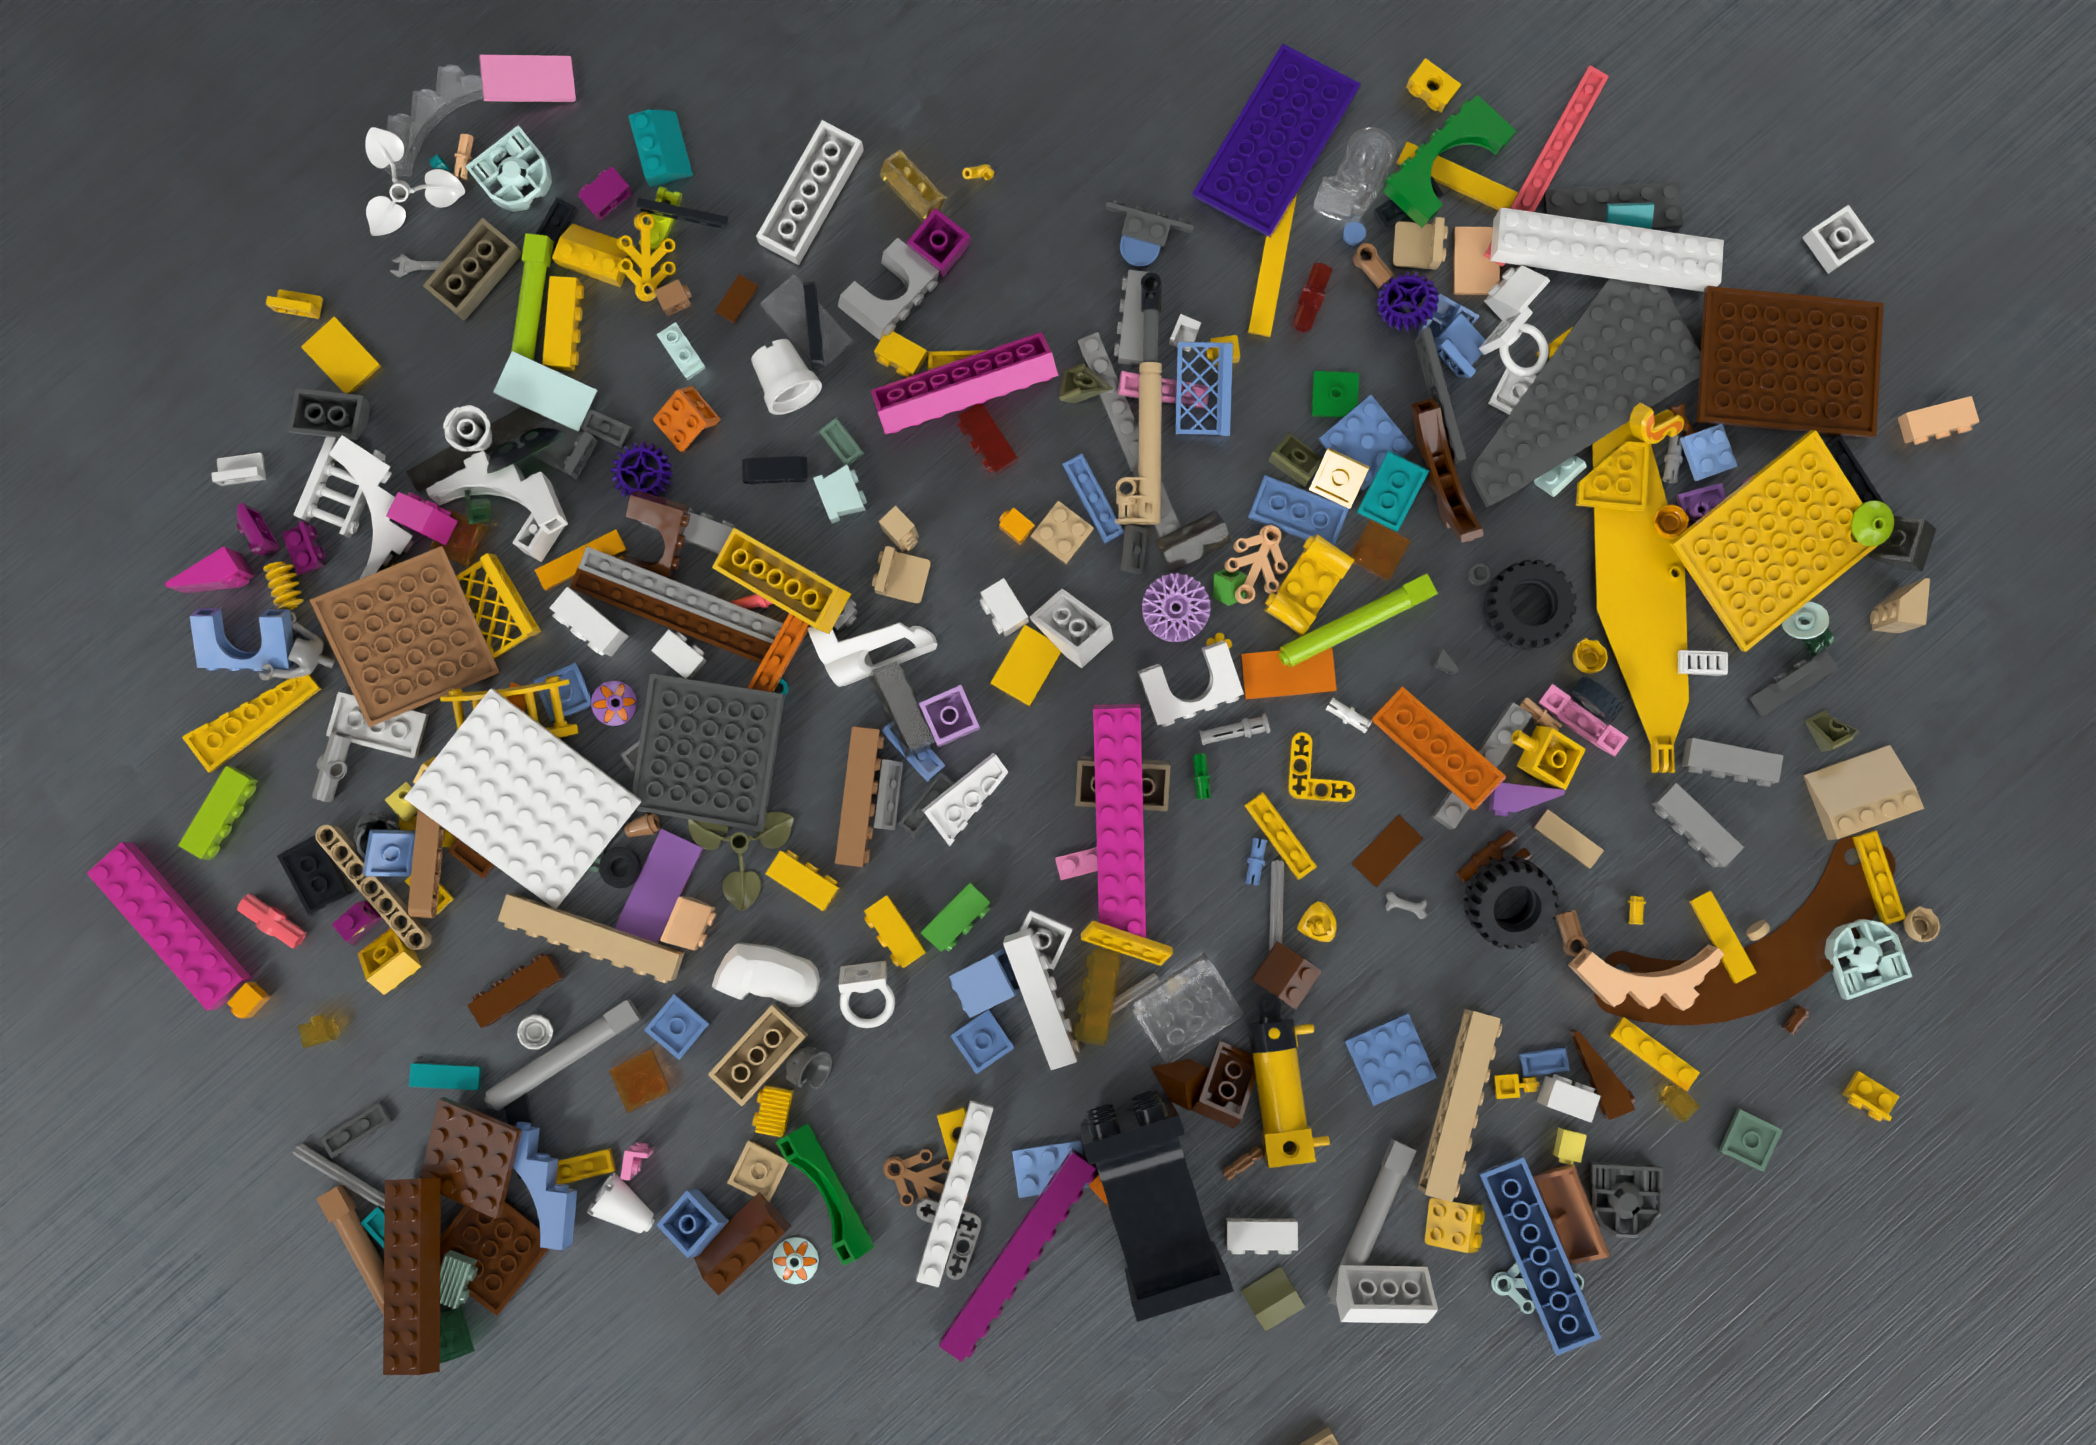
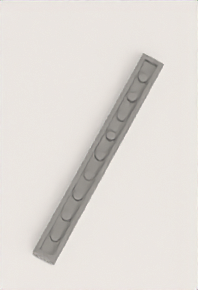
[1077,332,1185,548]
[579,546,784,643]

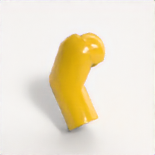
[962,164,994,180]

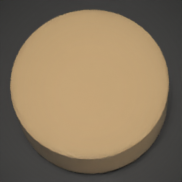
[1746,920,1770,941]

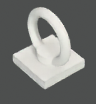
[1478,306,1549,377]
[838,960,895,1028]

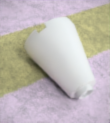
[443,405,492,452]
[587,1173,655,1234]

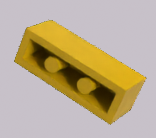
[765,849,840,911]
[863,895,927,968]

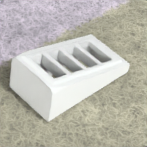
[1678,650,1728,676]

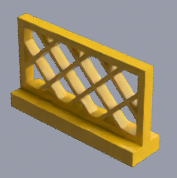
[456,553,542,660]

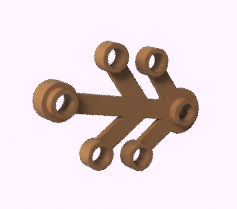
[883,1148,968,1215]

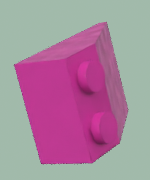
[165,546,255,593]

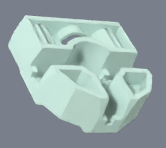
[465,125,552,212]
[1824,919,1913,1000]

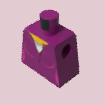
[332,900,383,945]

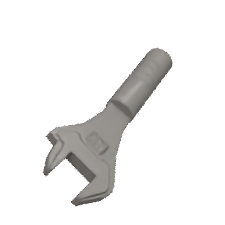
[390,254,444,278]

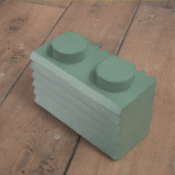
[440,1250,477,1309]

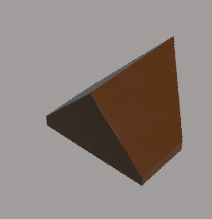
[1151,1059,1209,1111]

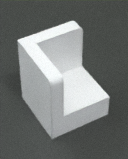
[1169,314,1201,352]

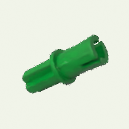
[1193,753,1211,799]

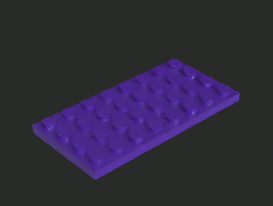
[1192,43,1361,238]

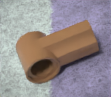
[1353,243,1394,289]
[1555,910,1589,957]

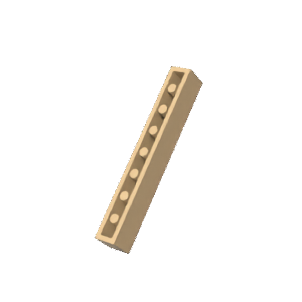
[498,893,685,983]

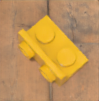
[266,289,323,319]
[1842,1071,1900,1122]

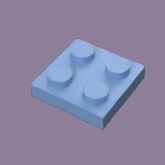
[1680,424,1737,481]

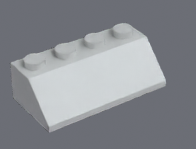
[1336,1265,1438,1323]

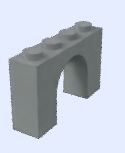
[838,238,939,340]

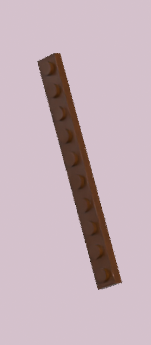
[570,567,787,673]

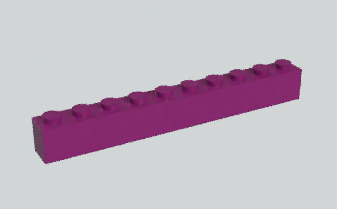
[939,1148,1097,1362]

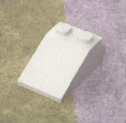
[1030,589,1113,668]

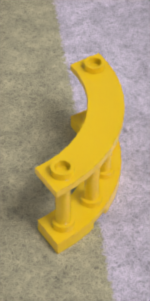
[440,676,578,742]

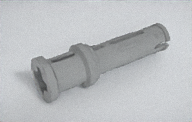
[1199,713,1270,745]

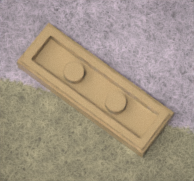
[1533,809,1604,869]

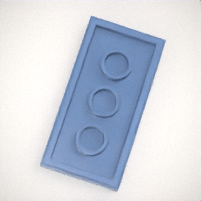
[1248,475,1349,546]

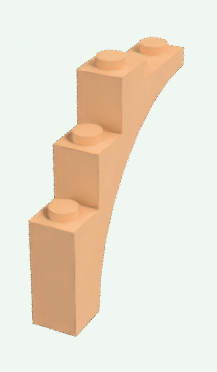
[1568,944,1724,1011]

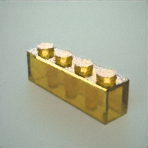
[1074,948,1122,1048]

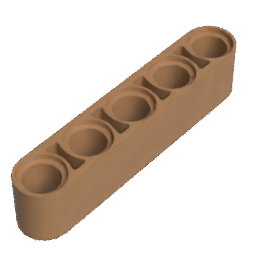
[408,809,445,918]

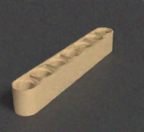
[315,825,432,950]

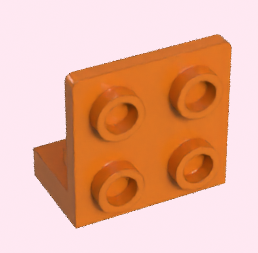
[653,386,721,452]

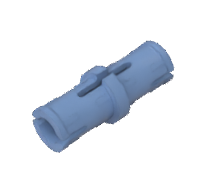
[1245,838,1268,886]

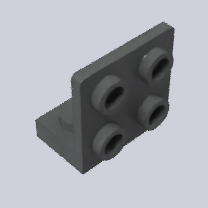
[537,422,598,480]

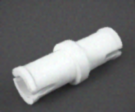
[1326,697,1372,734]

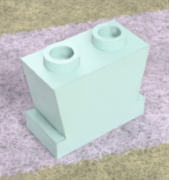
[657,322,706,380]
[813,465,867,524]

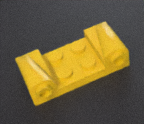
[1264,534,1354,636]

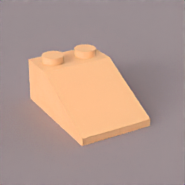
[660,897,716,950]

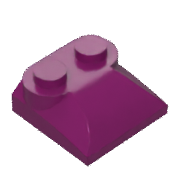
[236,503,281,556]

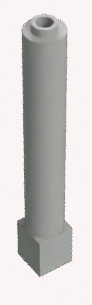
[484,999,643,1111]
[1327,1139,1417,1306]

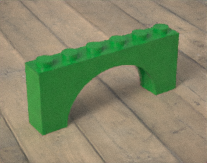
[1383,95,1517,228]

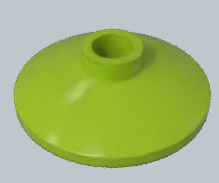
[1851,501,1894,546]

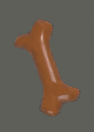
[1668,403,1698,437]

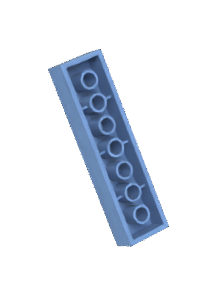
[1478,1155,1601,1356]

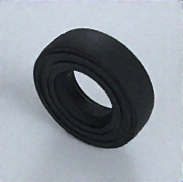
[599,847,641,888]

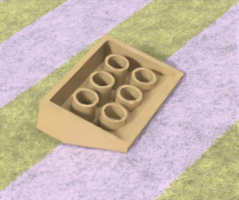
[1803,745,1924,840]

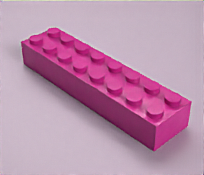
[870,332,1058,434]
[87,842,252,1011]

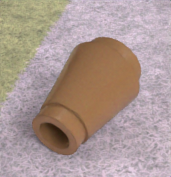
[624,813,661,838]

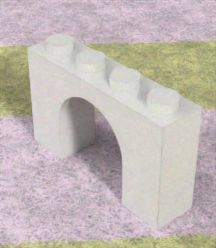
[1137,640,1244,727]

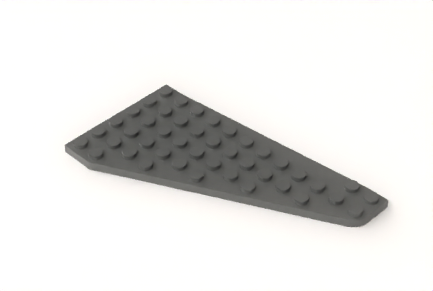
[1471,278,1701,508]

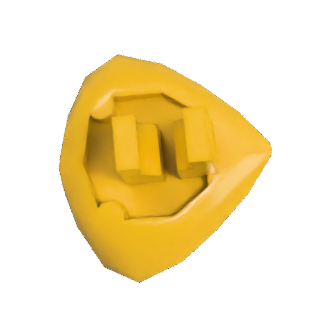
[1297,901,1337,942]

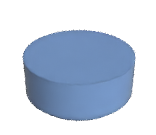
[1342,221,1366,246]

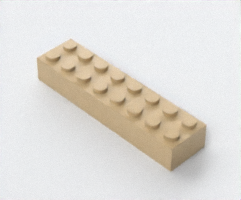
[1417,1009,1502,1202]

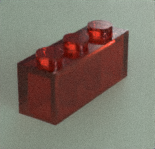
[957,403,1018,477]

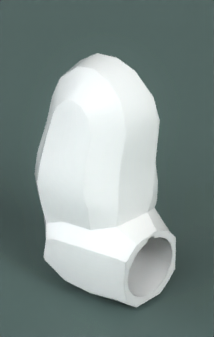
[712,942,820,1007]

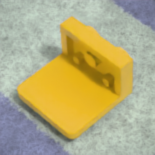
[1425,1198,1485,1253]

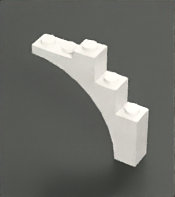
[329,435,414,580]
[426,450,568,535]

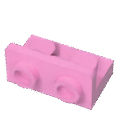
[620,1142,654,1180]

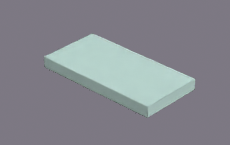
[493,351,597,432]

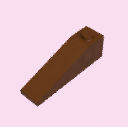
[1569,1029,1635,1120]

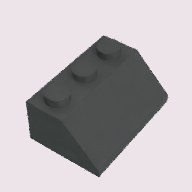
[287,388,371,440]

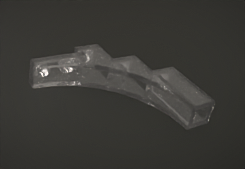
[383,64,484,177]

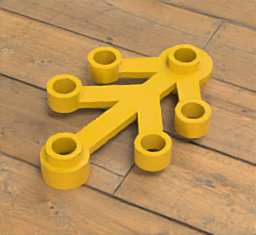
[617,212,676,302]

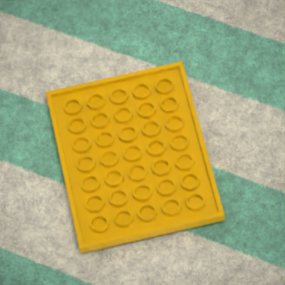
[1670,430,1877,652]

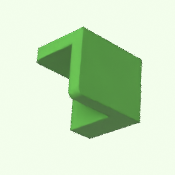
[1213,567,1246,606]

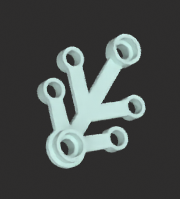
[1491,1262,1584,1314]

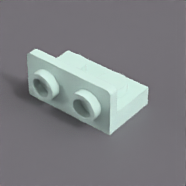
[1534,455,1587,497]

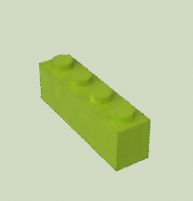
[178,766,258,860]

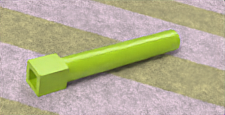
[510,233,554,402]
[1278,573,1438,668]

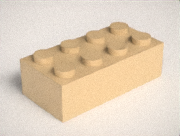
[708,1004,808,1106]

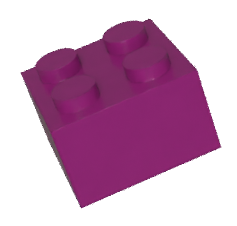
[907,208,971,277]

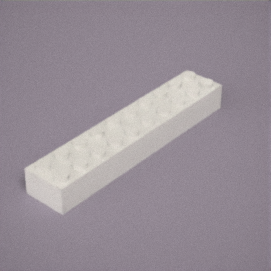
[1490,207,1724,292]

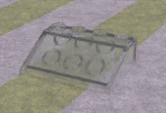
[1128,953,1244,1064]

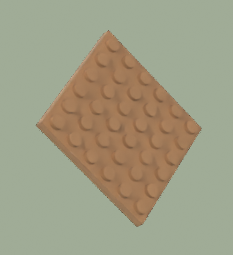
[310,546,500,727]

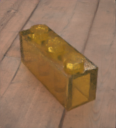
[880,150,945,222]

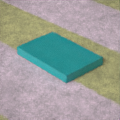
[1356,450,1429,532]

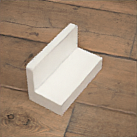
[212,453,266,486]

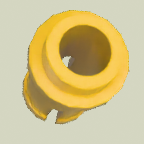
[1627,896,1646,925]

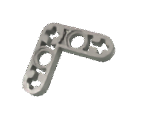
[916,1198,981,1280]

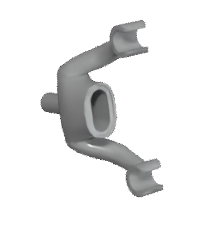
[259,612,335,680]

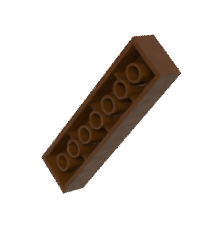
[383,1177,441,1375]

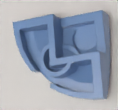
[1418,293,1480,340]

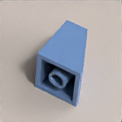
[949,948,1021,1018]

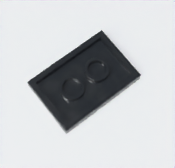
[277,835,352,916]

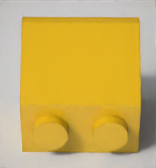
[357,928,421,995]

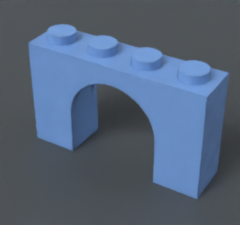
[190,608,295,671]

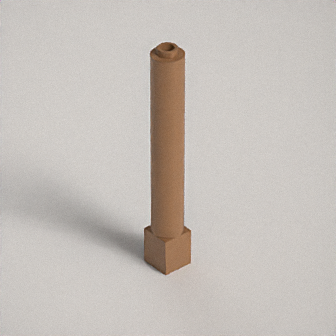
[316,1185,384,1316]

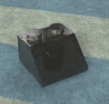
[1869,516,1936,572]

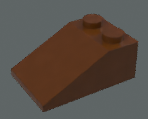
[1192,1041,1256,1129]

